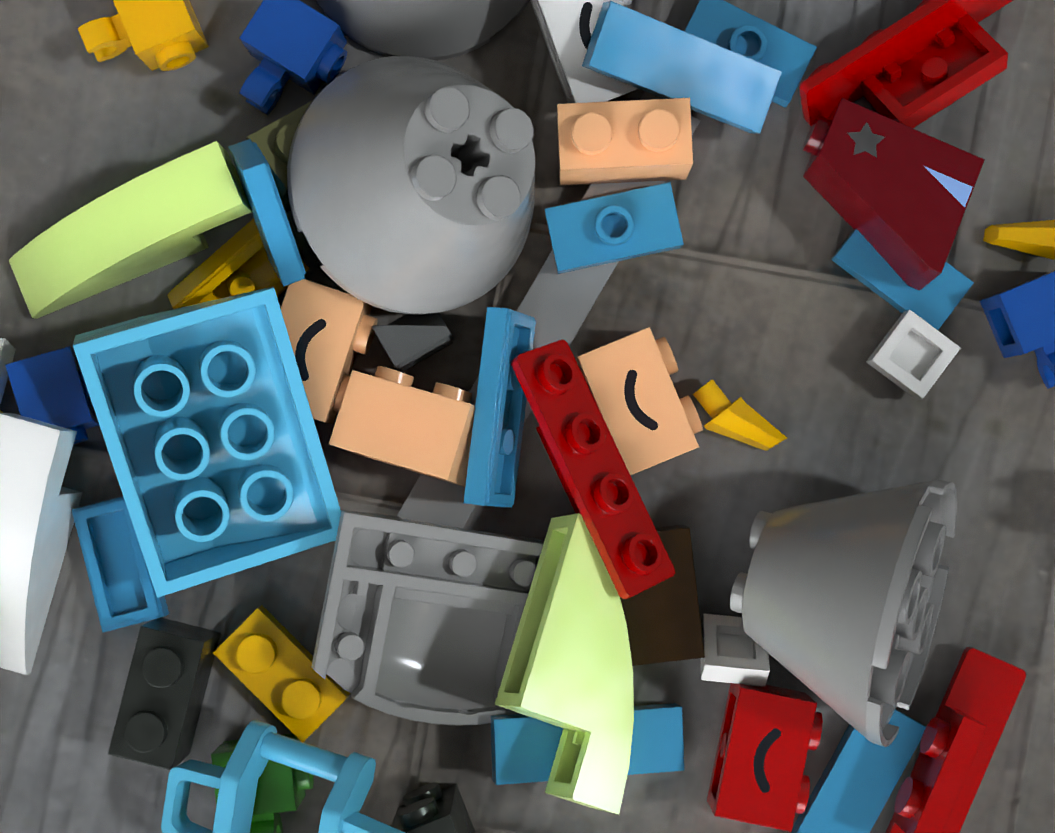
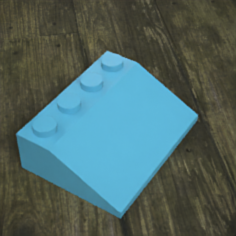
[73,287,341,598]

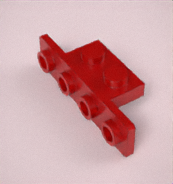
[799,0,1013,128]
[511,339,675,599]
[886,647,1026,833]

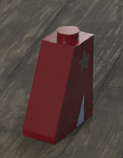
[802,98,985,291]

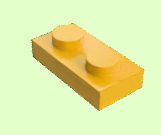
[213,605,351,742]

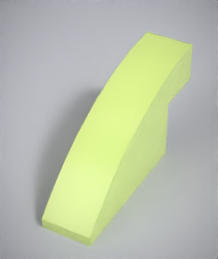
[9,141,252,319]
[495,513,634,814]

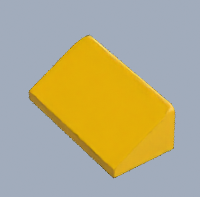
[167,218,310,309]

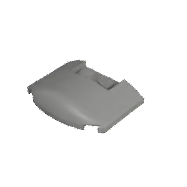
[311,510,544,725]

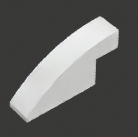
[0,413,83,675]

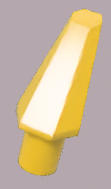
[983,220,1055,260]
[693,379,787,451]

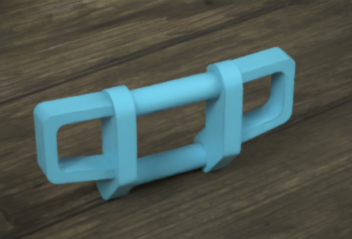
[161,720,406,833]

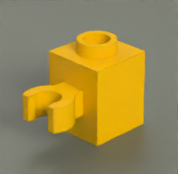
[77,0,209,71]

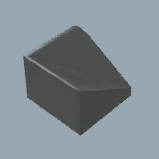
[372,313,454,371]

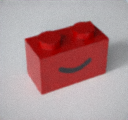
[707,683,823,832]

